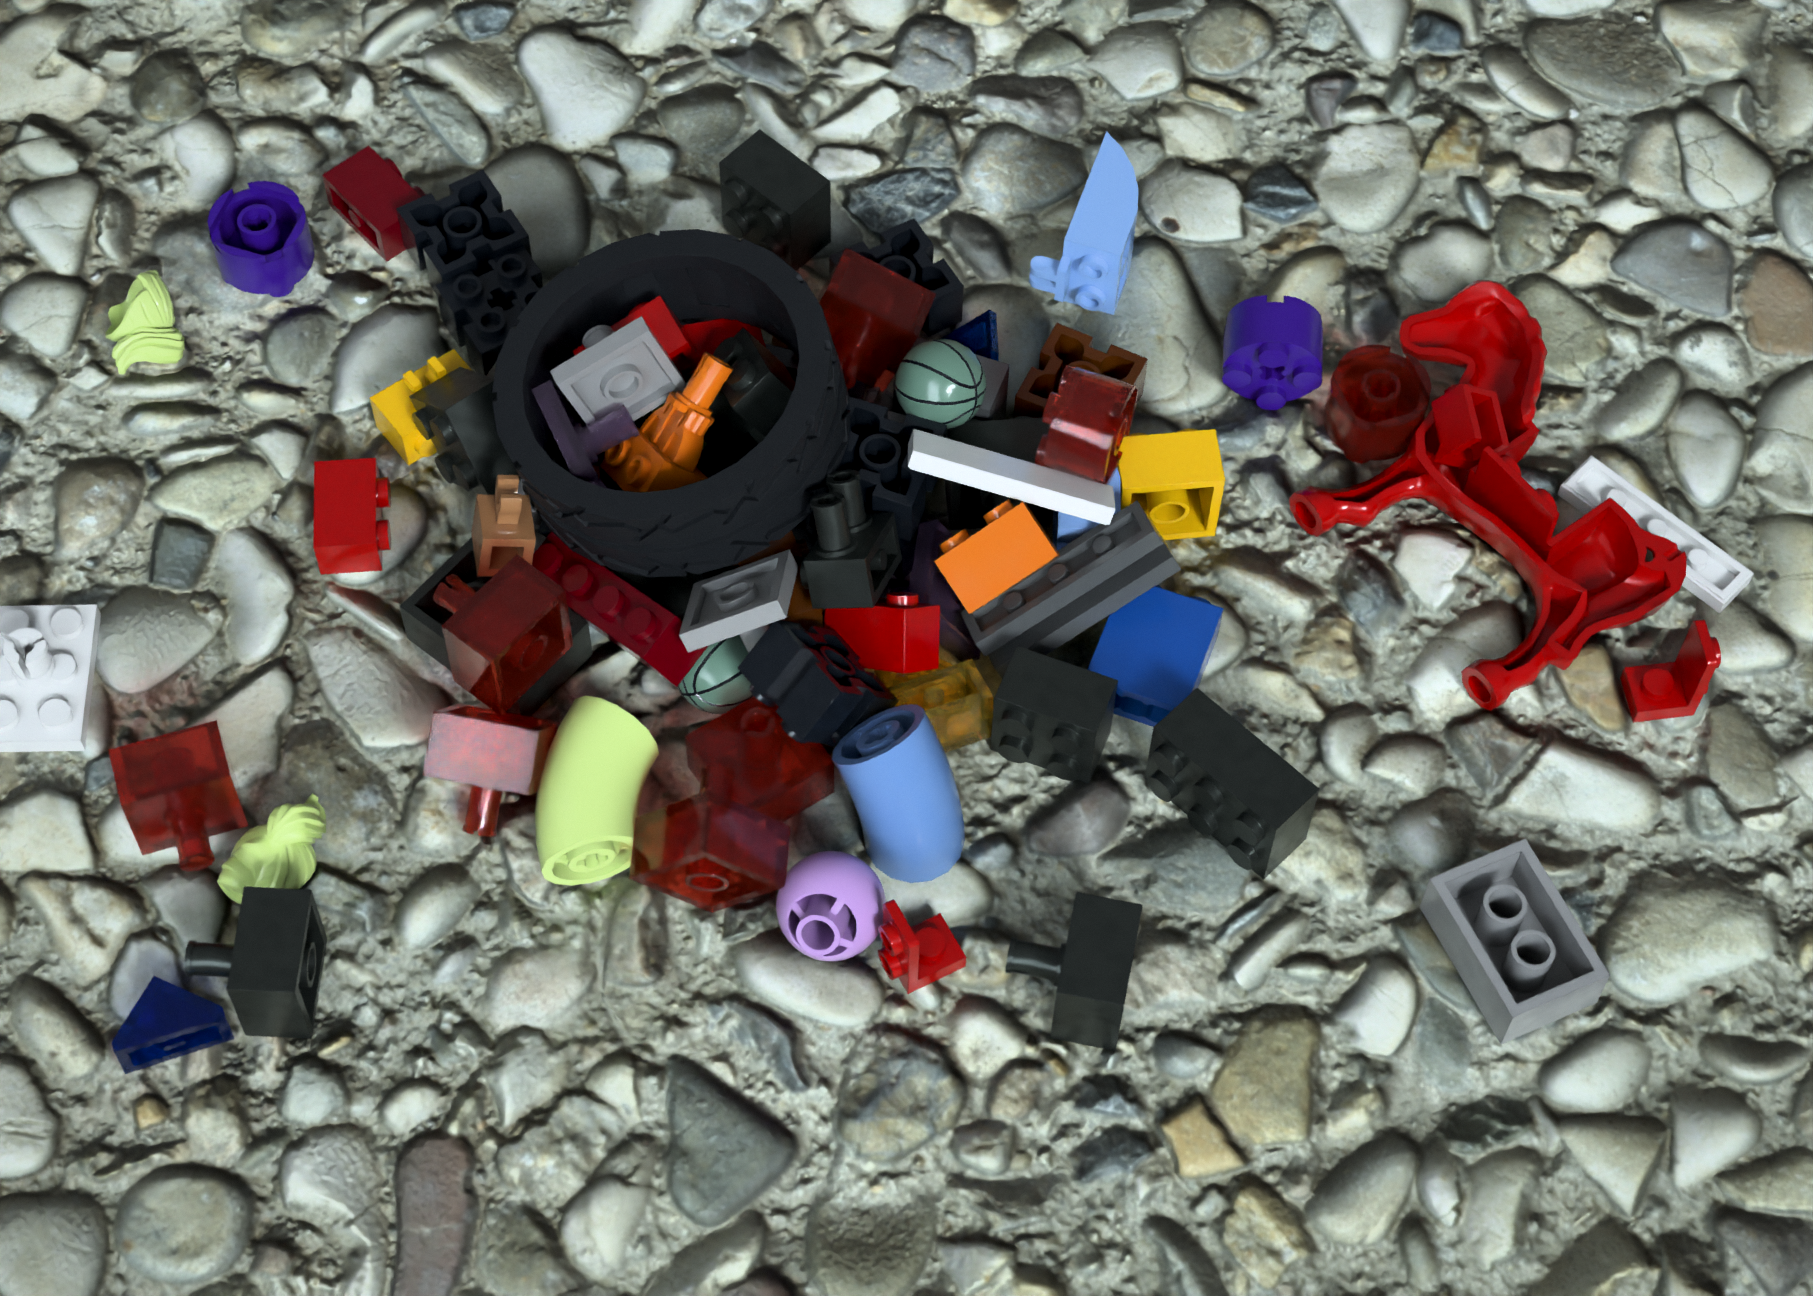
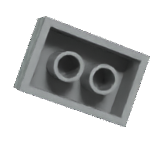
[1420,838,1610,1044]

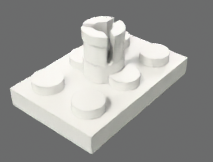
[0,604,101,752]

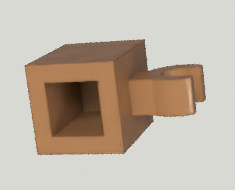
[471,475,536,577]

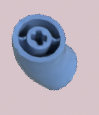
[832,704,965,883]

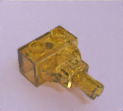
[874,659,993,753]

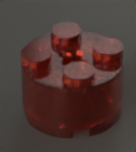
[1323,344,1432,463]
[1035,365,1138,485]

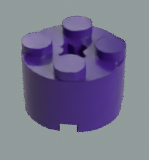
[207,181,315,297]
[1222,295,1323,410]

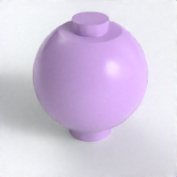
[776,851,886,961]

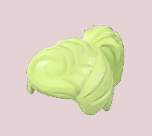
[105,270,185,374]
[217,793,326,904]

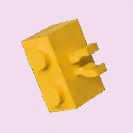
[370,349,473,466]

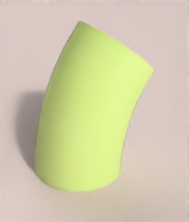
[535,696,659,885]

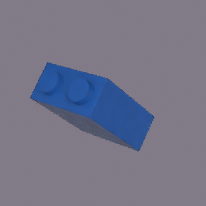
[1087,585,1223,727]

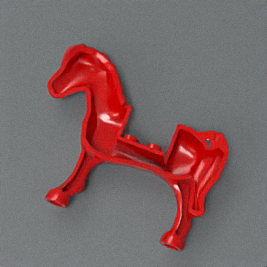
[1289,280,1687,711]

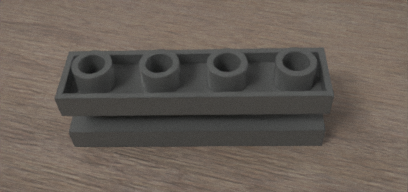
[960,500,1181,679]

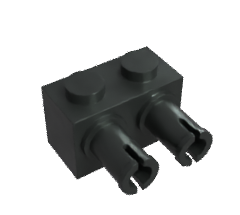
[800,469,902,609]

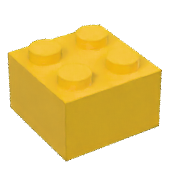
[1112,428,1225,540]

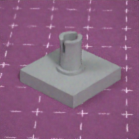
[550,316,687,442]
[679,549,798,653]

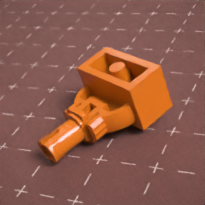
[600,352,733,493]
[934,499,1060,614]

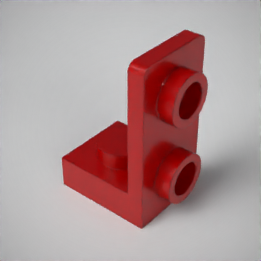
[1620,619,1721,723]
[878,899,966,994]

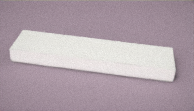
[908,429,1116,525]
[1557,455,1754,613]

